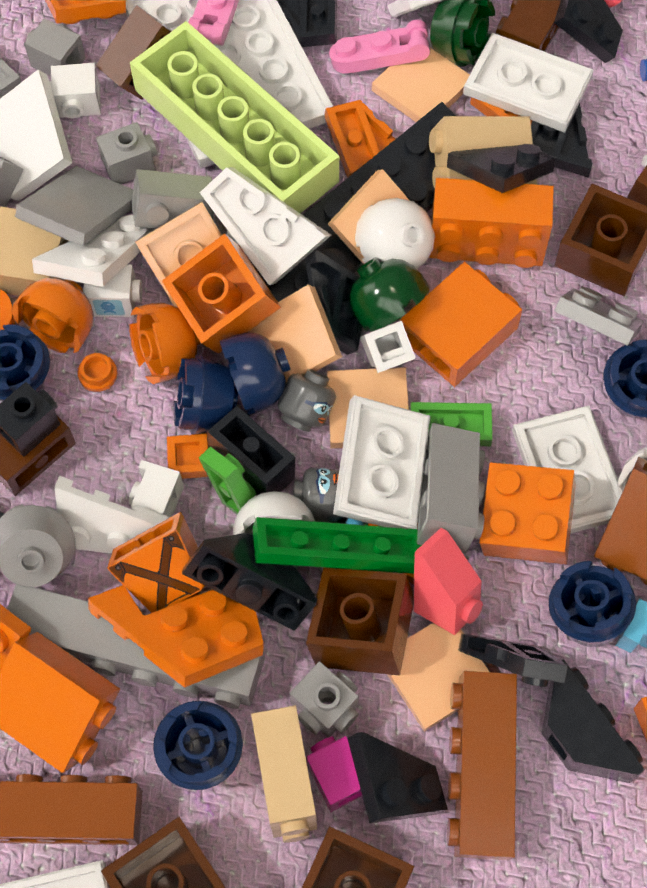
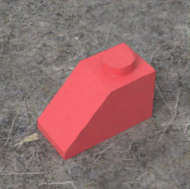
[414,528,483,635]

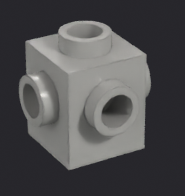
[289,661,359,737]

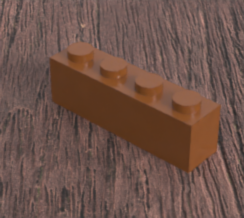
[447,671,517,860]
[0,774,143,845]

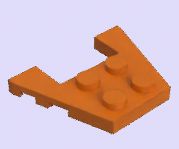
[88,585,264,688]

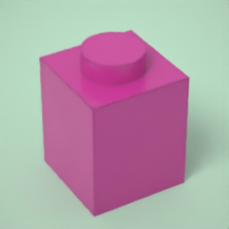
[306,736,362,812]

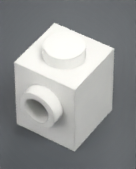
[49,63,101,118]

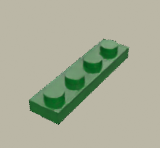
[253,517,422,574]

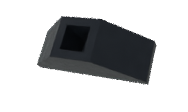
[182,533,317,631]
[542,659,645,783]

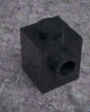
[0,382,61,457]

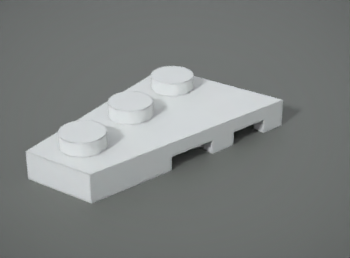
[199,167,331,285]
[32,215,156,287]
[55,475,170,554]

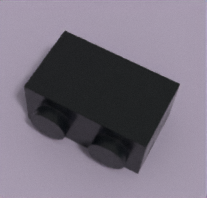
[207,406,296,496]

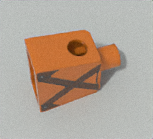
[107,512,205,613]

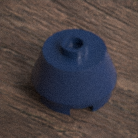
[0,325,50,402]
[603,340,647,418]
[173,355,238,435]
[549,561,636,647]
[153,701,243,790]

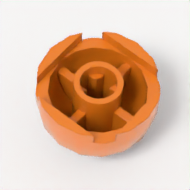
[11,278,94,353]
[129,303,200,384]

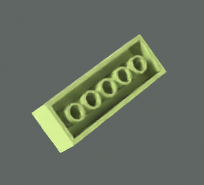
[130,21,340,213]

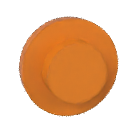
[77,353,118,392]

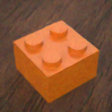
[162,233,281,354]
[479,462,576,565]

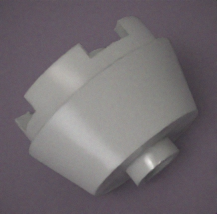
[0,504,75,587]

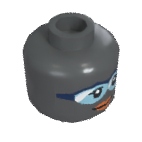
[277,369,336,432]
[293,467,343,523]

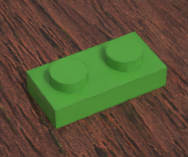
[410,402,492,447]
[199,447,256,514]

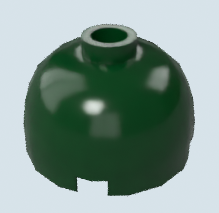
[350,257,430,332]

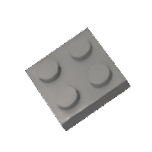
[554,286,644,346]

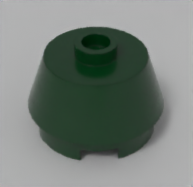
[430,0,495,67]

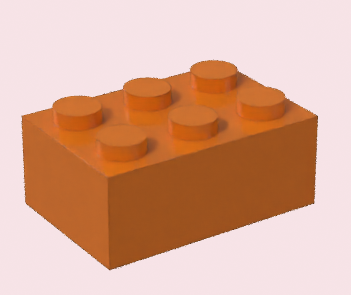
[429,178,554,268]

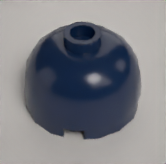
[220,332,291,416]

